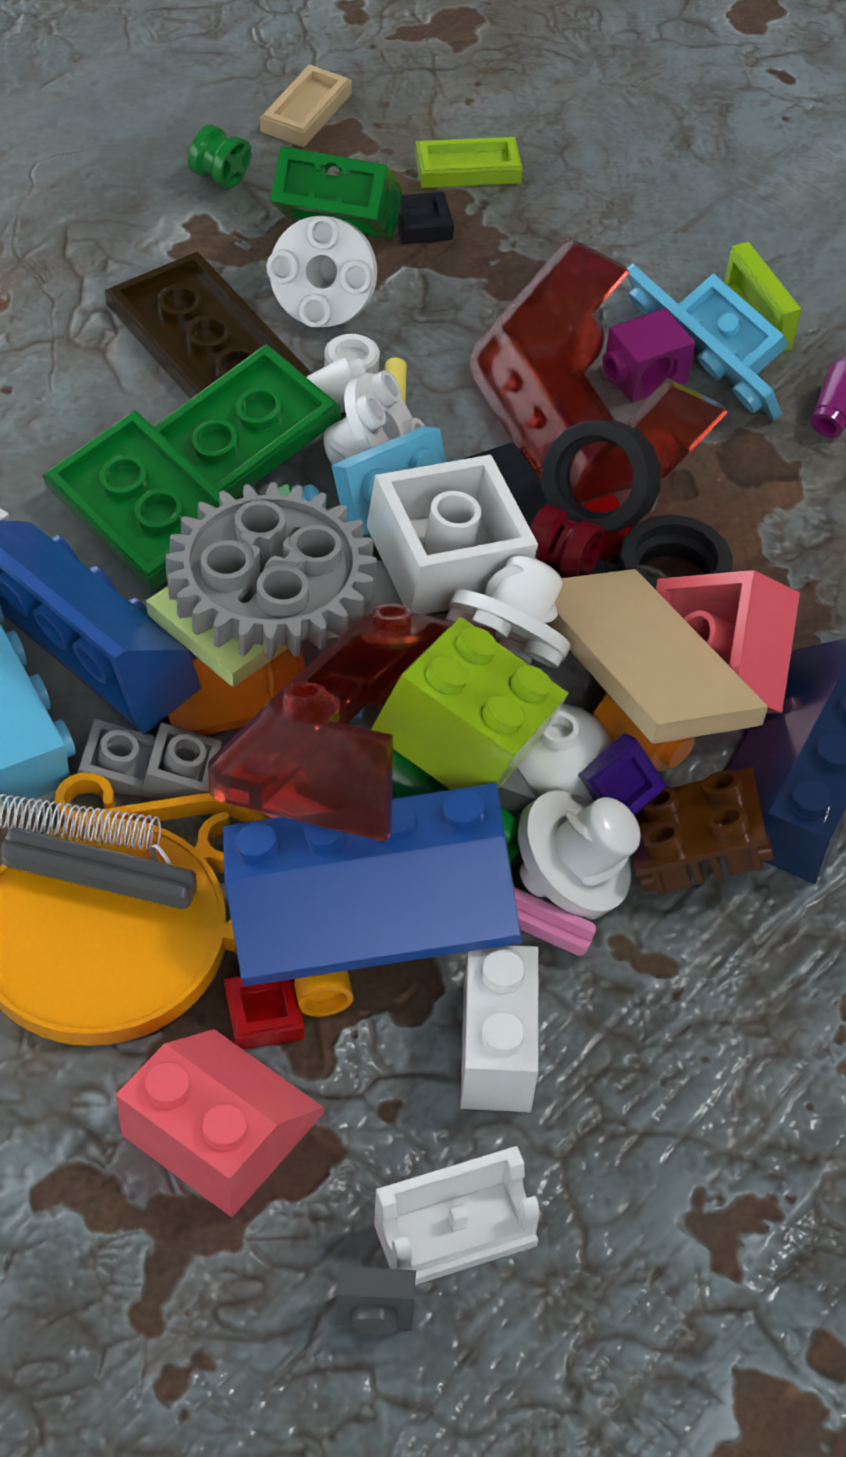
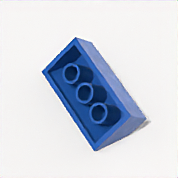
[0,520,201,735]
[223,783,522,987]

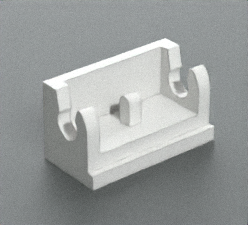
[374,1146,539,1285]

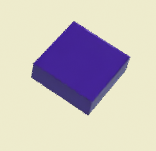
[578,733,667,815]

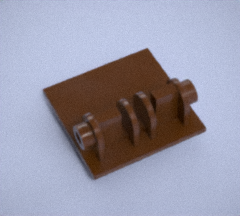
[633,767,774,895]

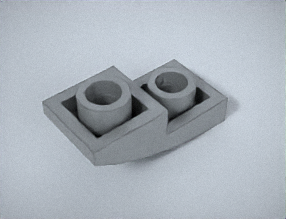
[78,718,222,799]

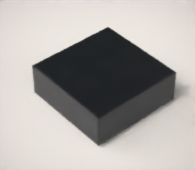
[396,191,454,244]

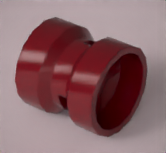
[530,504,605,578]

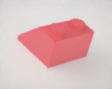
[656,570,800,714]
[116,1029,324,1218]

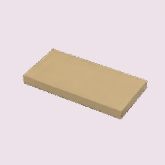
[546,569,768,744]

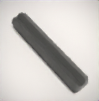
[0,828,197,909]

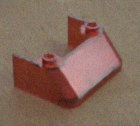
[470,237,728,503]
[208,603,496,842]

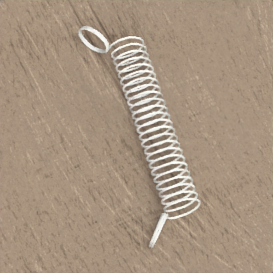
[0,794,172,865]

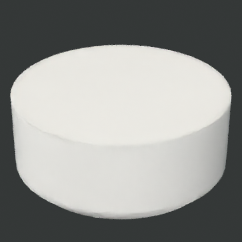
[324,334,380,374]

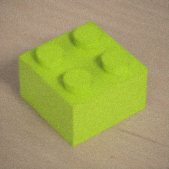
[370,617,569,790]

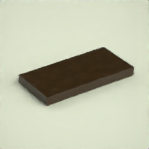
[105,251,312,399]

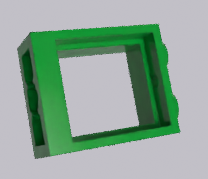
[270,146,403,241]

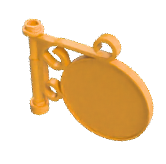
[0,757,353,1046]

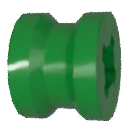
[188,124,252,189]

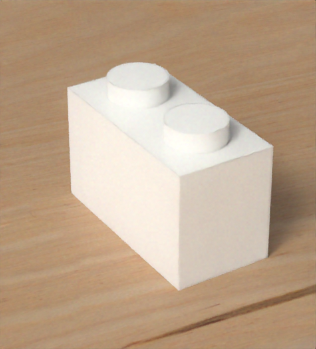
[460,945,538,1112]

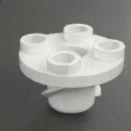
[266,216,377,327]
[323,370,425,465]
[445,556,571,668]
[518,790,641,920]

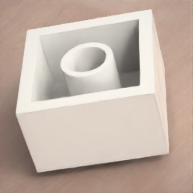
[366,455,538,618]

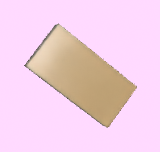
[260,65,352,148]

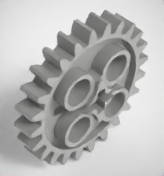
[166,482,377,659]

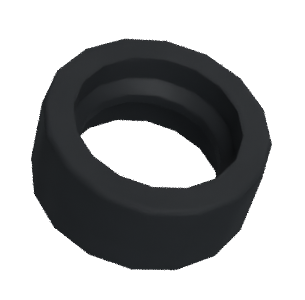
[541,421,661,534]
[617,514,733,590]

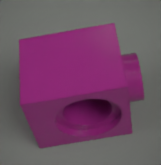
[602,308,695,403]

